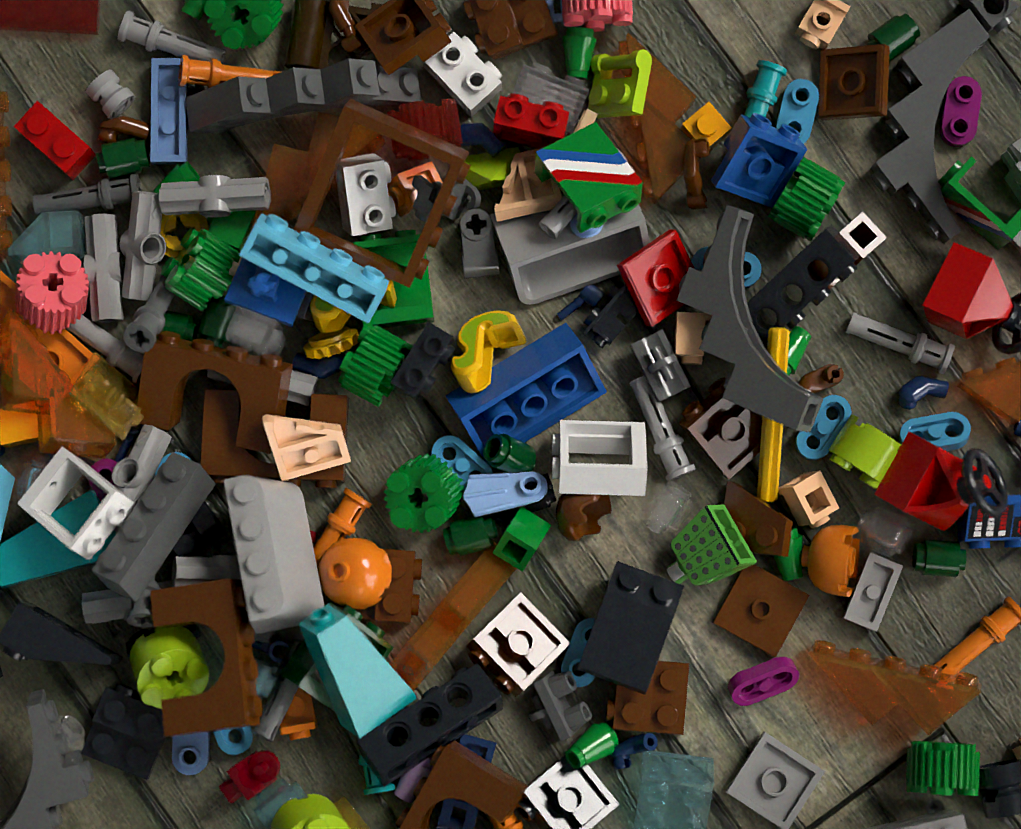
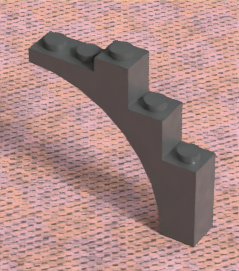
[870,9,990,244]
[185,59,422,134]
[677,205,823,432]
[0,689,94,829]

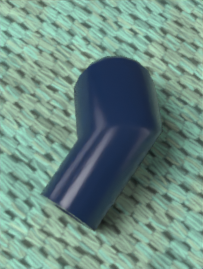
[455,123,505,157]
[292,352,345,379]
[898,376,949,410]
[610,733,658,769]

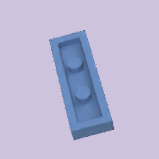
[150,58,188,164]

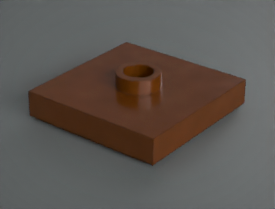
[817,44,890,121]
[712,564,810,658]

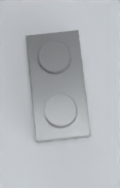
[842,552,903,632]

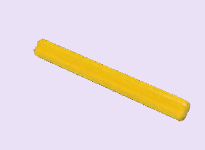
[757,327,790,502]

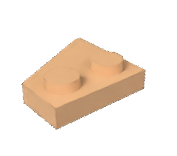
[494,147,562,222]
[262,415,351,481]

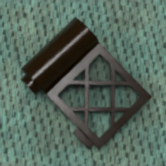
[285,0,382,70]

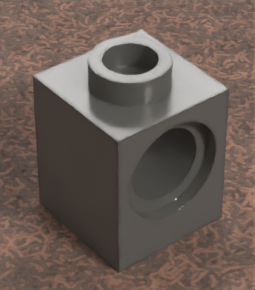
[959,0,1019,34]

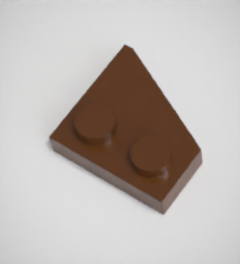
[724,481,793,557]

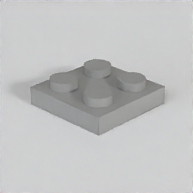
[725,731,825,829]

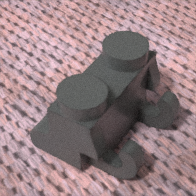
[412,175,481,222]

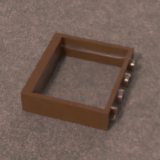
[294,99,471,288]

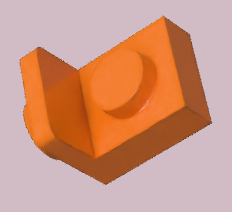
[387,161,443,216]
[279,687,318,740]

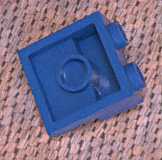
[711,113,807,208]

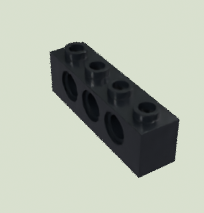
[747,224,861,350]
[357,663,503,787]

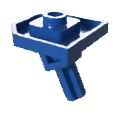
[224,257,307,327]

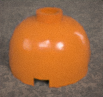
[801,525,860,597]
[318,538,392,609]

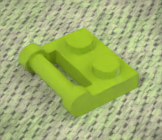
[588,49,652,118]

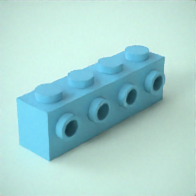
[239,213,389,324]

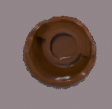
[556,494,612,541]

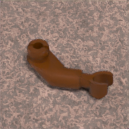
[329,0,368,54]
[683,137,710,210]
[788,364,844,428]

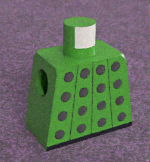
[667,504,757,586]

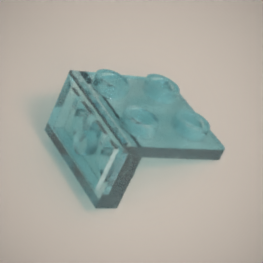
[634,751,714,829]

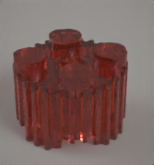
[387,99,463,162]

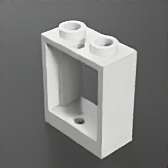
[552,420,647,496]
[17,447,134,560]

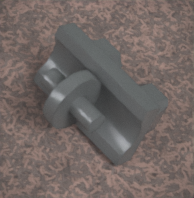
[630,329,691,402]
[528,670,592,741]

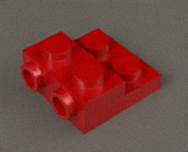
[493,93,570,149]

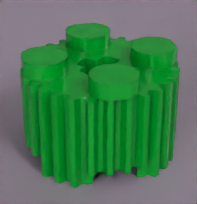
[204,0,283,50]
[768,157,846,241]
[160,228,241,312]
[338,323,413,407]
[384,453,464,533]
[906,741,980,796]

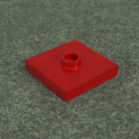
[617,229,694,327]

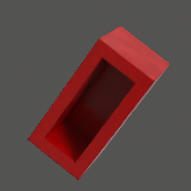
[13,100,96,180]

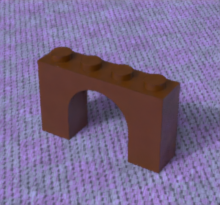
[135,331,293,454]
[201,389,349,489]
[150,578,262,737]
[396,741,528,829]

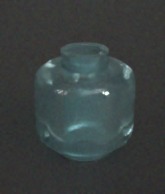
[253,778,308,829]

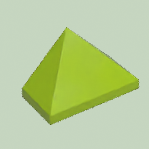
[465,146,520,190]

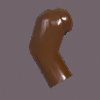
[98,115,151,144]

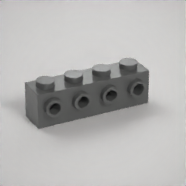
[92,452,215,603]

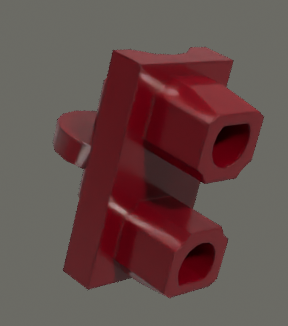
[219,750,280,804]

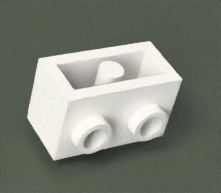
[423,32,502,118]
[335,153,396,236]

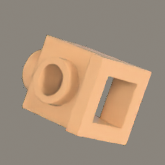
[796,0,851,49]
[673,312,712,365]
[778,470,839,529]

